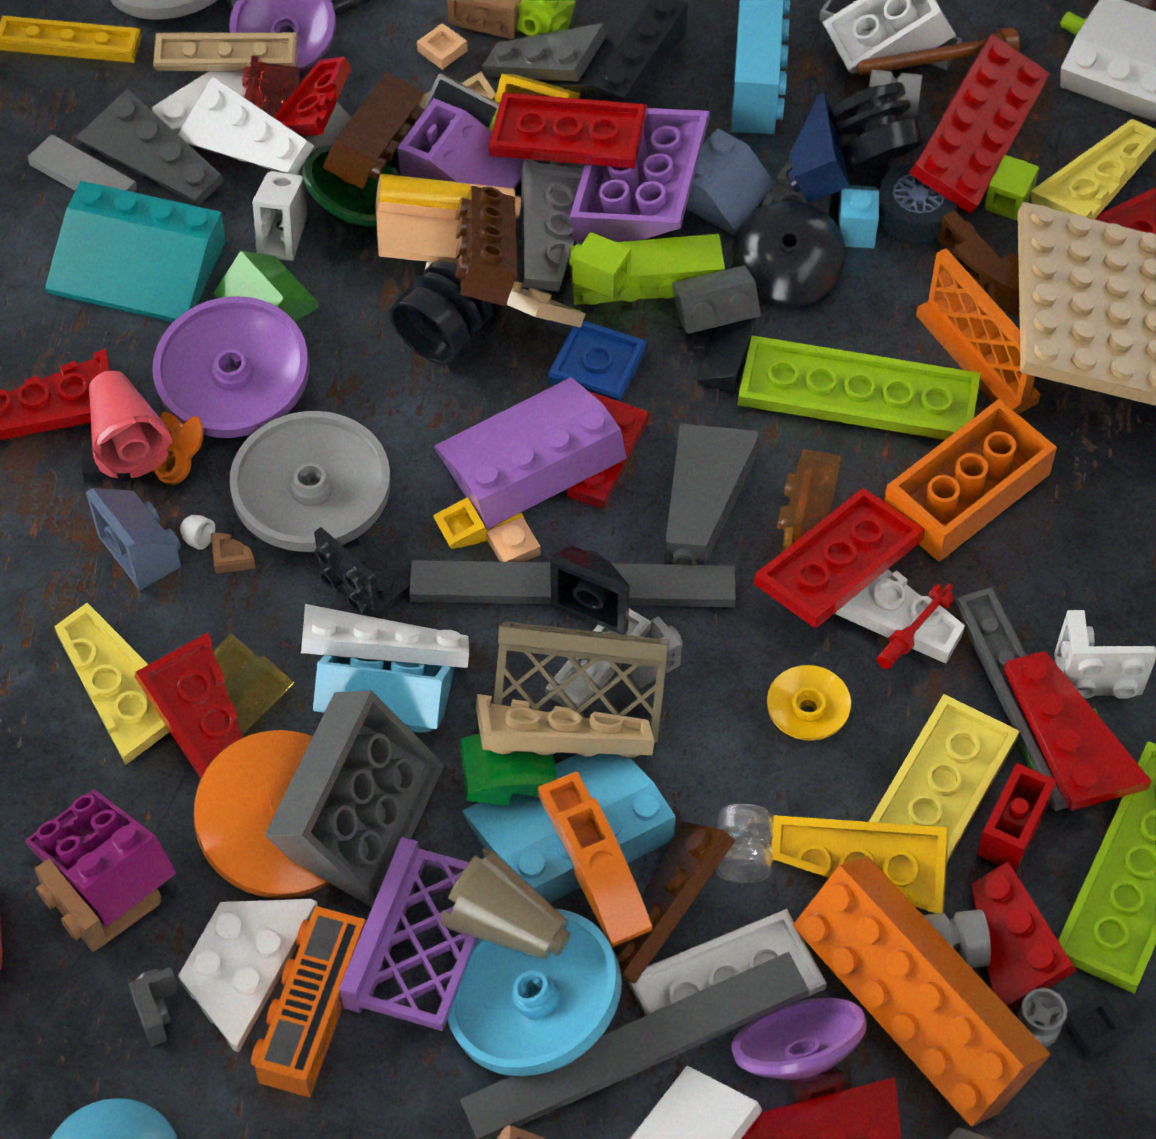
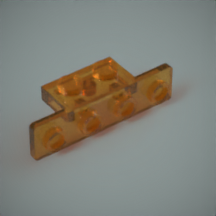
[777,450,841,553]

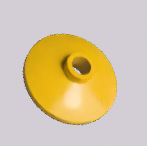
[767,665,851,741]

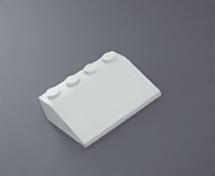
[1060,0,1156,122]

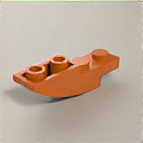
[538,771,652,947]

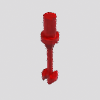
[876,583,954,669]

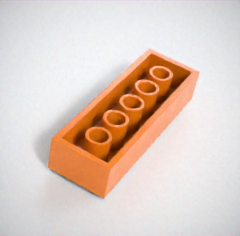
[792,856,1051,1127]

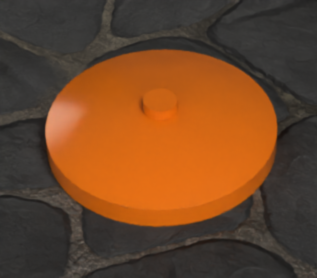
[194,730,331,899]

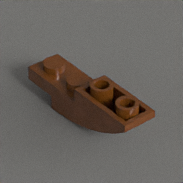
[938,210,1020,318]

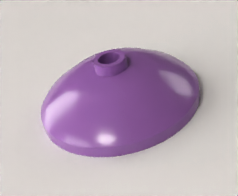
[230,0,336,75]
[731,998,867,1080]

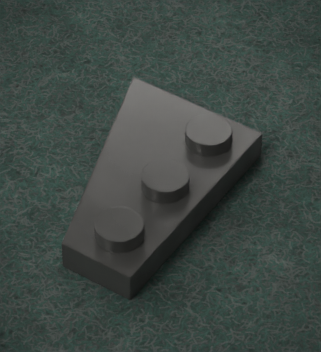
[482,23,607,81]

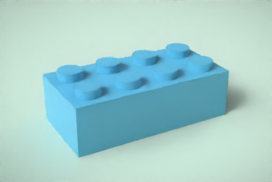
[731,0,790,134]

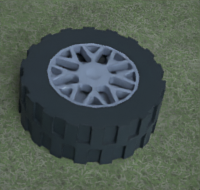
[878,162,958,244]

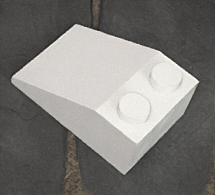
[823,0,956,74]

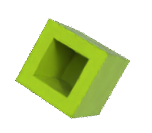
[984,155,1039,221]
[569,232,631,299]

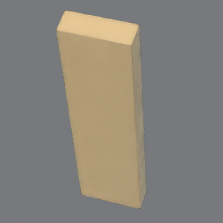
[153,33,299,71]

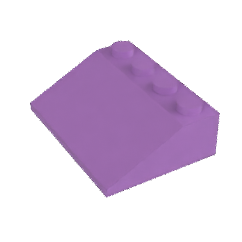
[570,108,710,245]
[434,377,627,529]

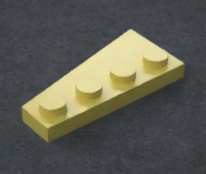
[54,603,170,765]

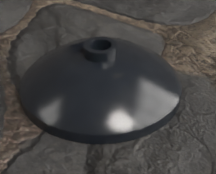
[732,201,845,308]

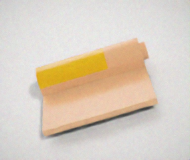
[376,174,521,265]

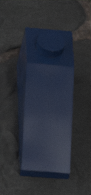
[788,93,850,203]

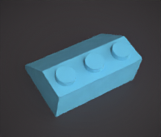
[313,655,455,733]

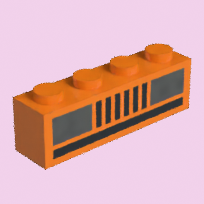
[251,906,366,1098]

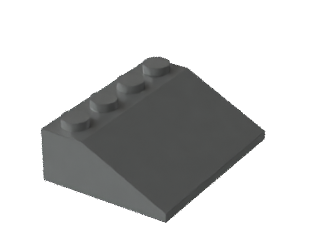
[264,690,445,907]

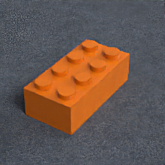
[884,399,1057,562]

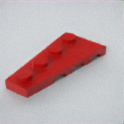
[0,348,110,440]

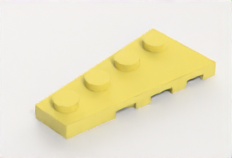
[1031,119,1156,220]

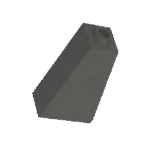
[664,423,759,565]

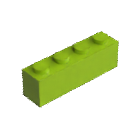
[569,234,725,305]

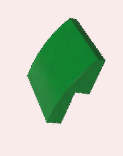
[460,734,557,806]

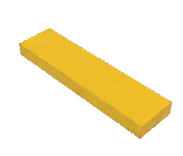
[0,16,142,63]

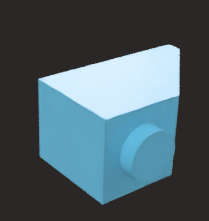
[838,185,879,248]

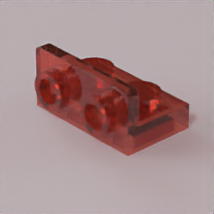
[242,55,300,117]

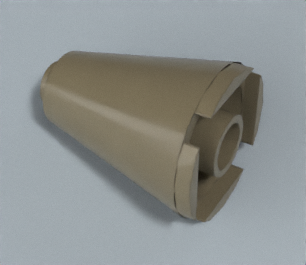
[441,847,571,960]

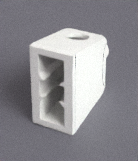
[252,171,307,261]

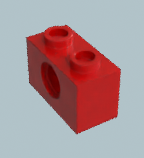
[976,763,1057,872]

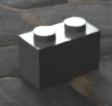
[672,265,761,334]

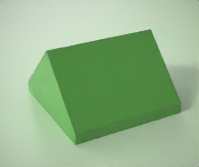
[214,251,319,322]

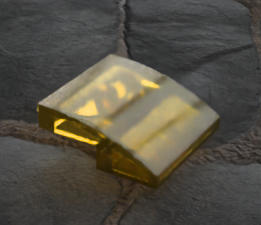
[213,633,294,736]

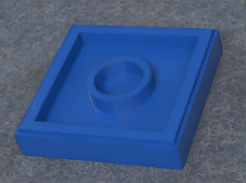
[548,320,647,402]

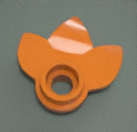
[153,411,204,485]

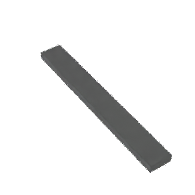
[409,560,736,607]
[460,952,809,1139]

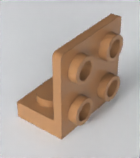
[447,0,522,40]

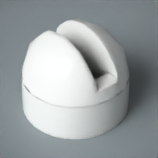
[180,515,215,550]

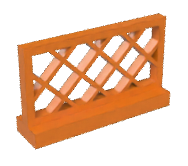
[916,248,1040,414]

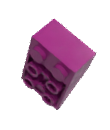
[25,789,177,927]

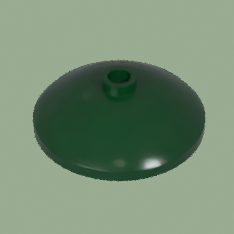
[302,145,401,227]

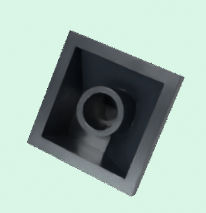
[550,546,630,635]

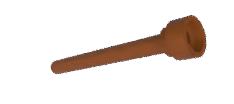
[856,27,1020,75]

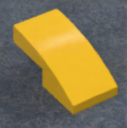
[433,497,526,549]

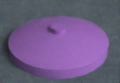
[153,296,310,438]

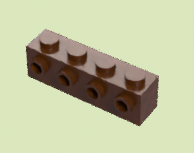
[323,72,425,189]
[455,185,517,306]

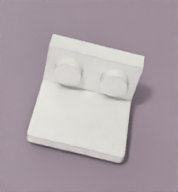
[1054,610,1156,699]

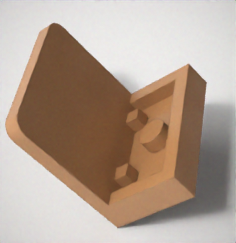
[34,859,162,952]

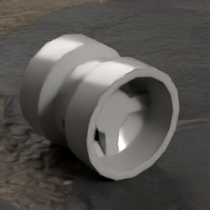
[1017,988,1067,1047]

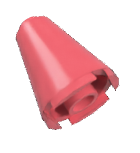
[89,370,172,478]

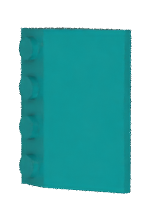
[45,181,226,322]

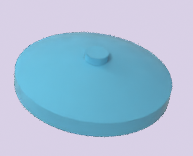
[447,909,622,1076]

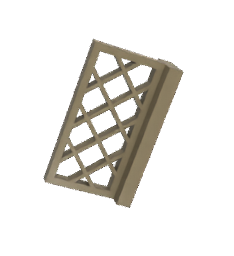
[493,621,670,743]

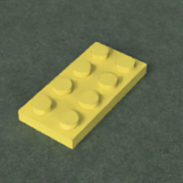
[869,694,1020,863]

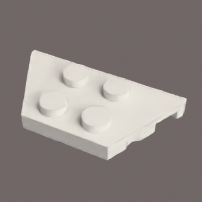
[178,899,318,1052]

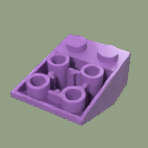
[398,98,528,190]

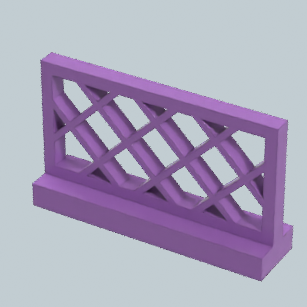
[339,837,478,1031]

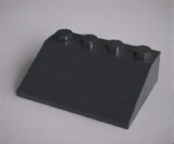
[533,0,688,104]

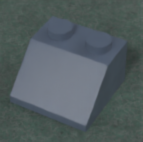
[686,129,775,236]
[86,488,181,591]

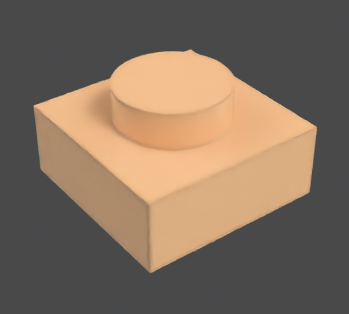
[417,23,468,70]
[487,517,541,562]

